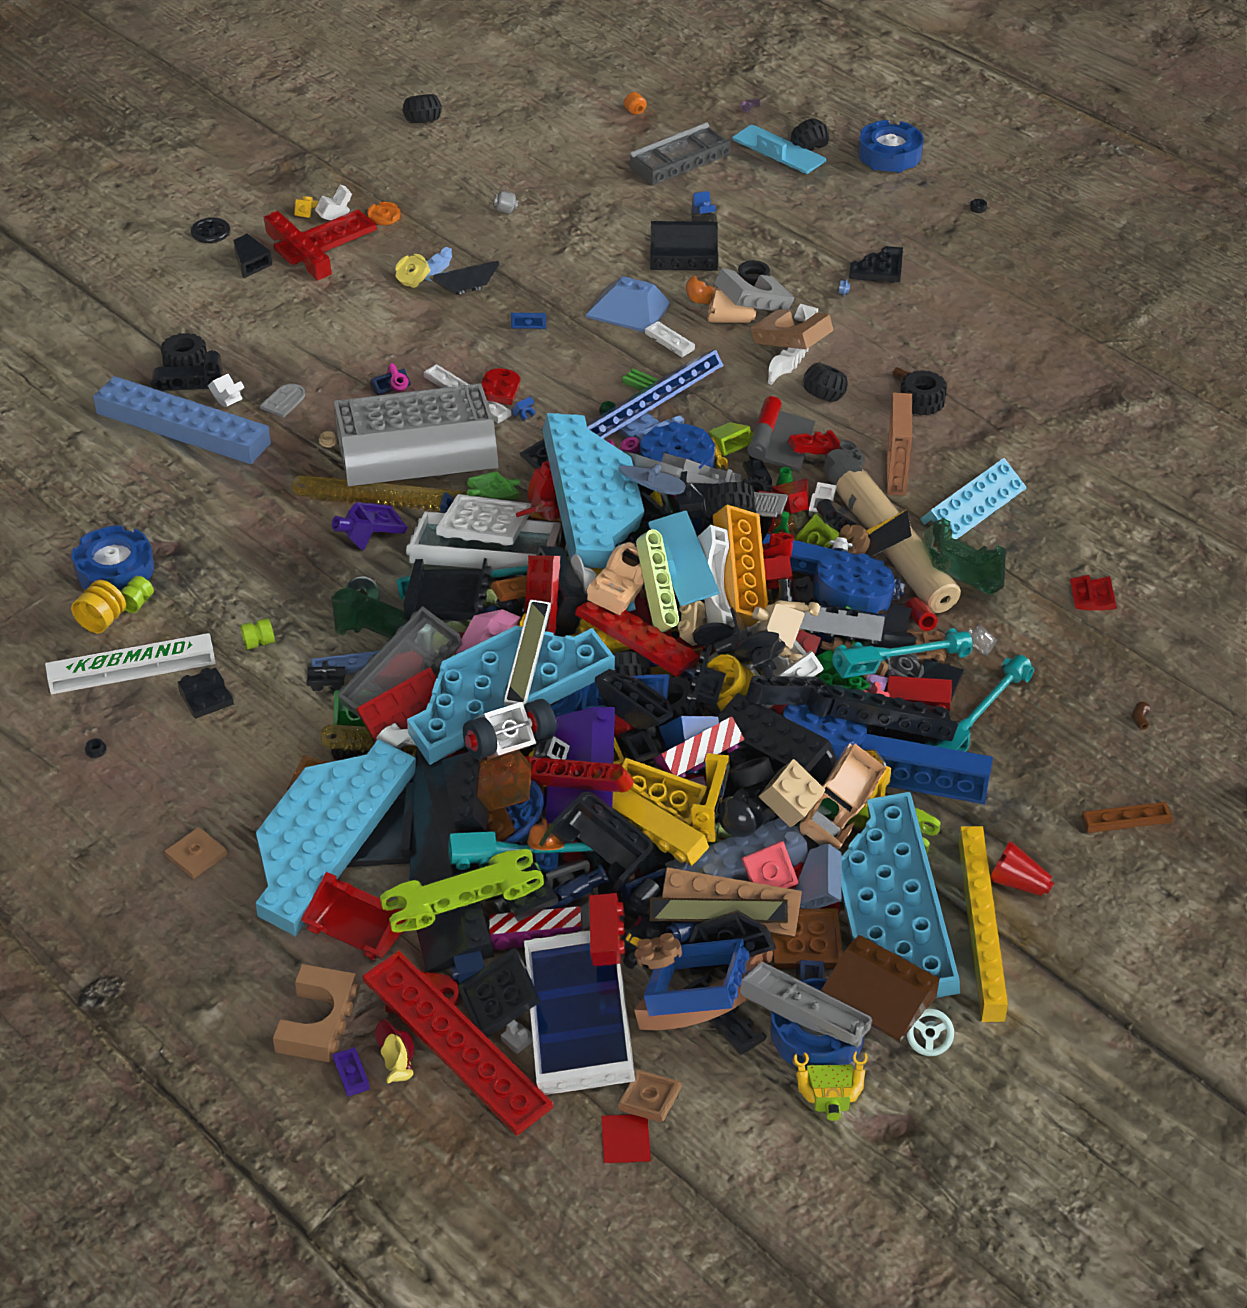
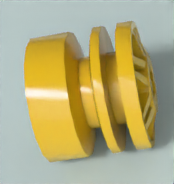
[71,580,126,634]
[706,654,755,701]

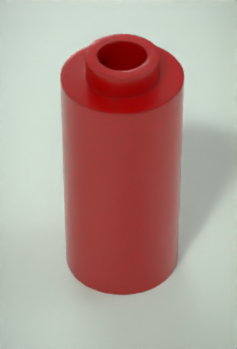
[905,597,938,631]

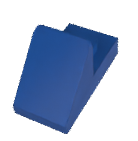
[691,191,716,214]

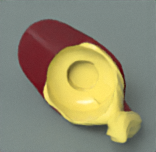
[375,1019,415,1084]

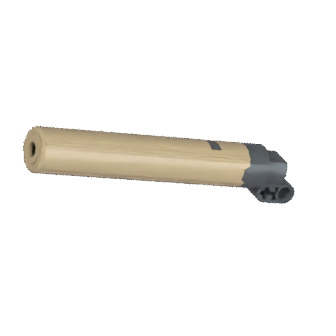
[823,441,961,613]

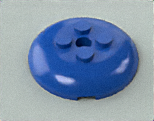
[497,778,544,844]

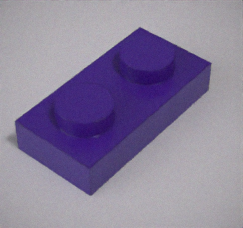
[332,1047,370,1097]

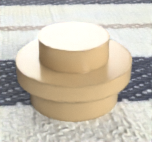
[319,431,338,448]

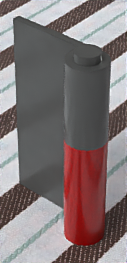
[748,396,815,472]

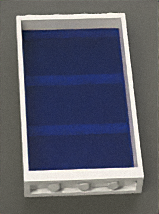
[524,931,635,1095]

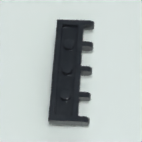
[683,974,767,1055]

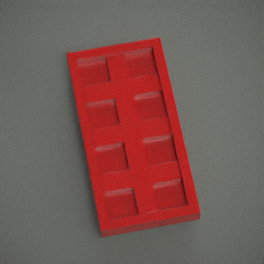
[525,555,560,635]
[356,667,436,743]

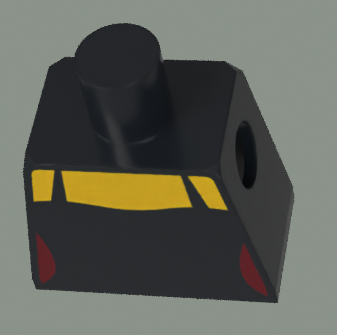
[623,914,666,969]

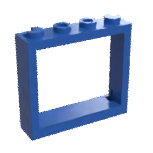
[644,938,749,1016]

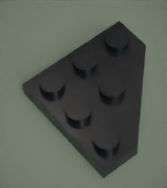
[849,246,903,283]

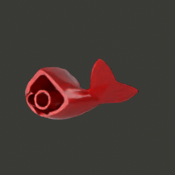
[516,461,560,521]

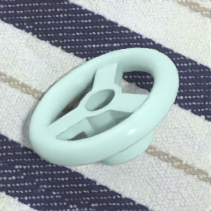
[906,1009,954,1056]

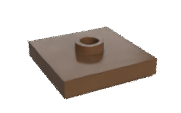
[164,827,228,879]
[618,1069,682,1123]

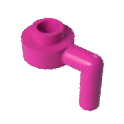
[386,363,409,392]
[607,437,640,454]

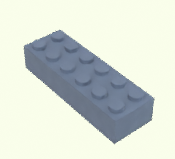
[665,817,808,882]

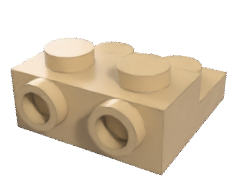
[678,600,707,649]

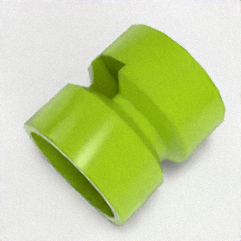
[120,576,154,613]
[240,618,275,650]

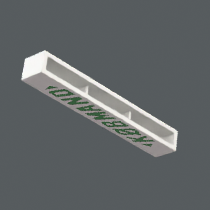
[45,633,216,694]

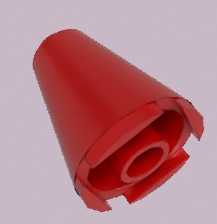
[990,841,1054,896]

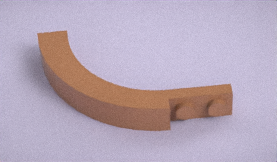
[634,950,773,1030]

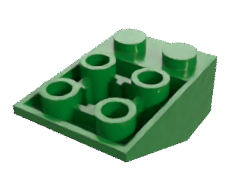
[814,649,870,691]

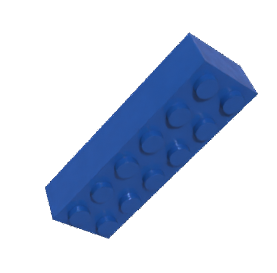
[861,734,993,805]

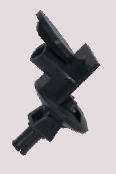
[692,607,786,676]

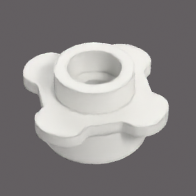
[829,537,852,552]

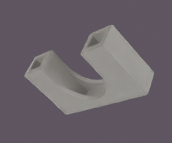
[714,268,794,311]

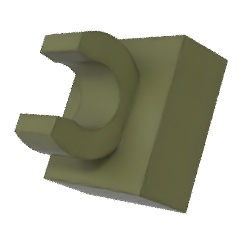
[787,511,810,535]

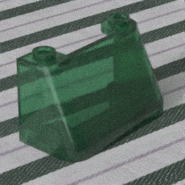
[922,517,1006,594]
[331,588,418,654]

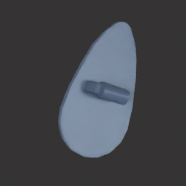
[618,464,686,495]

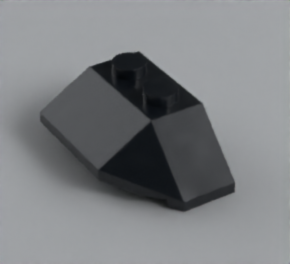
[429,261,499,295]
[594,669,673,730]
[688,910,776,975]

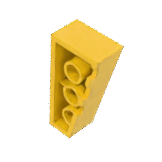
[622,758,709,827]

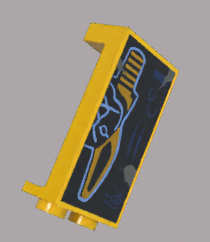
[691,753,730,842]

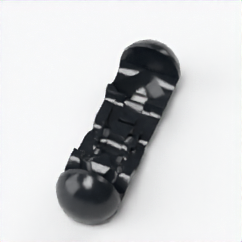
[718,747,836,837]

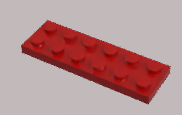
[273,210,377,265]
[575,601,700,676]

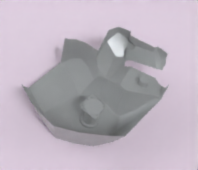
[622,451,741,495]

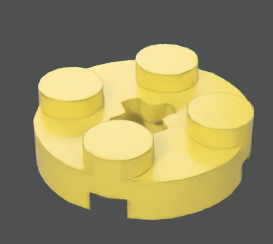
[395,254,430,288]

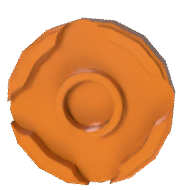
[367,202,401,225]

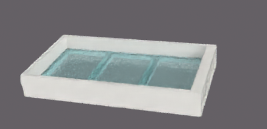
[406,511,562,570]

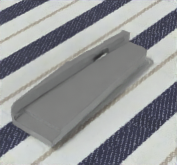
[740,962,872,1048]

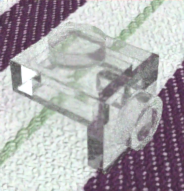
[967,624,998,656]

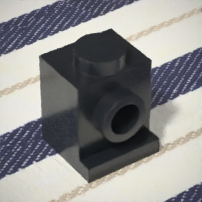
[532,736,570,760]

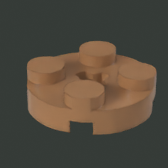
[831,525,870,555]
[635,933,682,969]

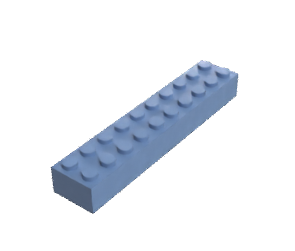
[93,376,271,464]

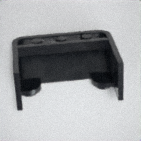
[538,792,653,894]

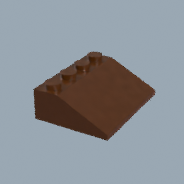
[821,935,940,1042]

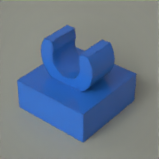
[511,396,535,421]

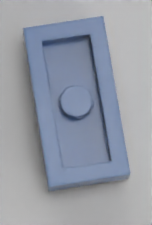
[619,413,659,438]

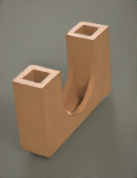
[751,309,834,350]
[273,964,360,1062]

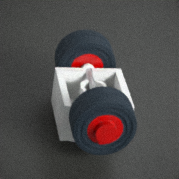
[463,699,556,760]

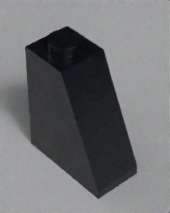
[233,234,272,278]

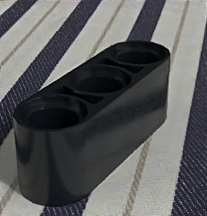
[816,499,863,532]

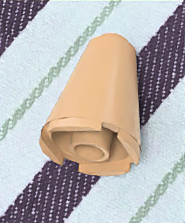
[707,288,757,323]

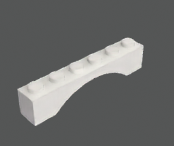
[698,525,735,627]

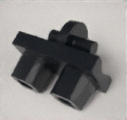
[306,661,345,691]

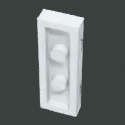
[645,321,695,357]

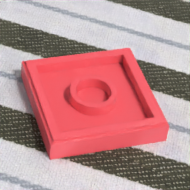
[741,841,799,888]

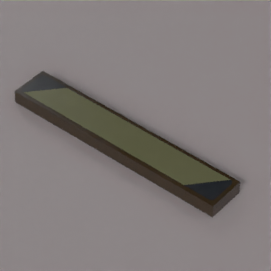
[649,898,788,923]

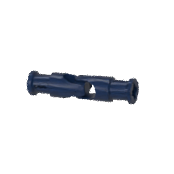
[544,865,610,910]

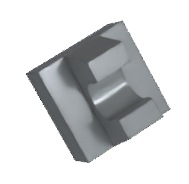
[501,1020,533,1054]

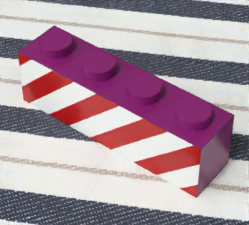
[654,717,744,778]
[489,907,583,950]

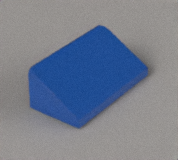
[511,313,547,329]

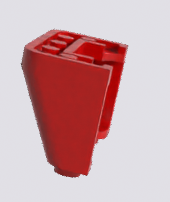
[301,872,406,961]

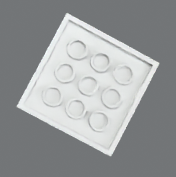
[436,494,532,545]

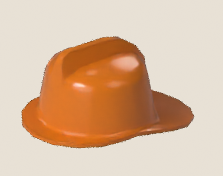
[526,819,564,850]

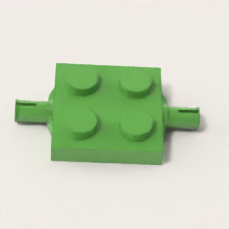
[467,471,520,501]

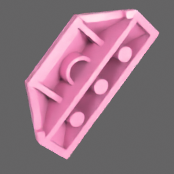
[456,609,521,654]

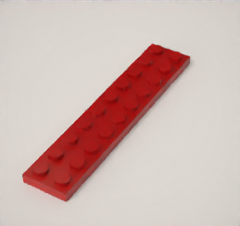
[363,951,553,1136]

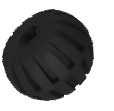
[403,94,442,123]
[791,118,829,151]
[803,363,848,402]

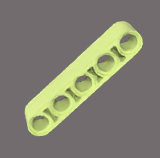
[636,529,679,632]

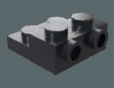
[178,667,234,719]

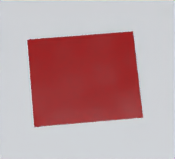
[601,1114,651,1164]

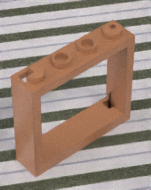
[887,393,912,496]

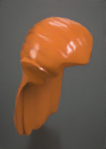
[686,275,714,304]

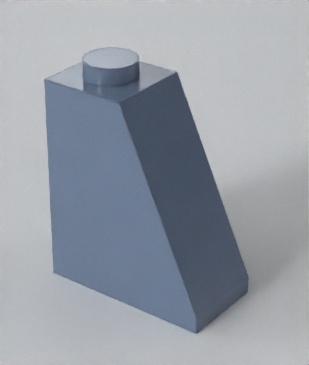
[795,844,841,909]

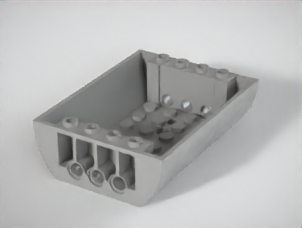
[334,383,498,486]

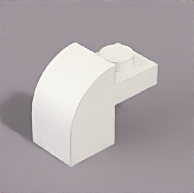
[315,185,352,220]
[208,374,245,407]
[809,482,837,517]

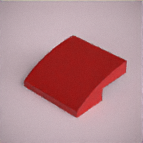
[1070,575,1117,611]

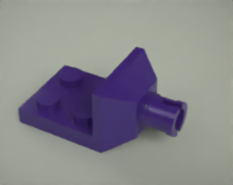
[332,502,408,550]

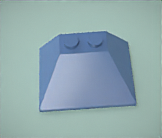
[586,276,670,332]

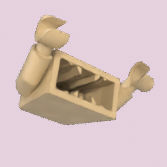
[752,601,820,664]

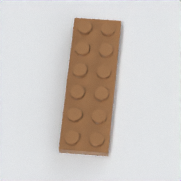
[661,867,802,937]

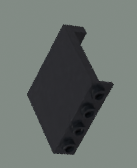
[650,221,718,271]
[403,558,492,621]
[347,782,415,867]

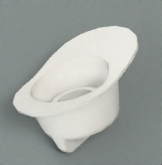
[571,554,597,597]

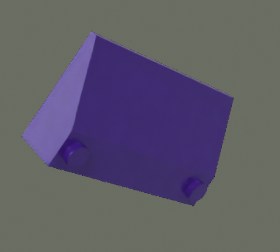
[546,707,615,824]

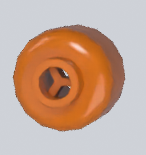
[624,92,647,115]

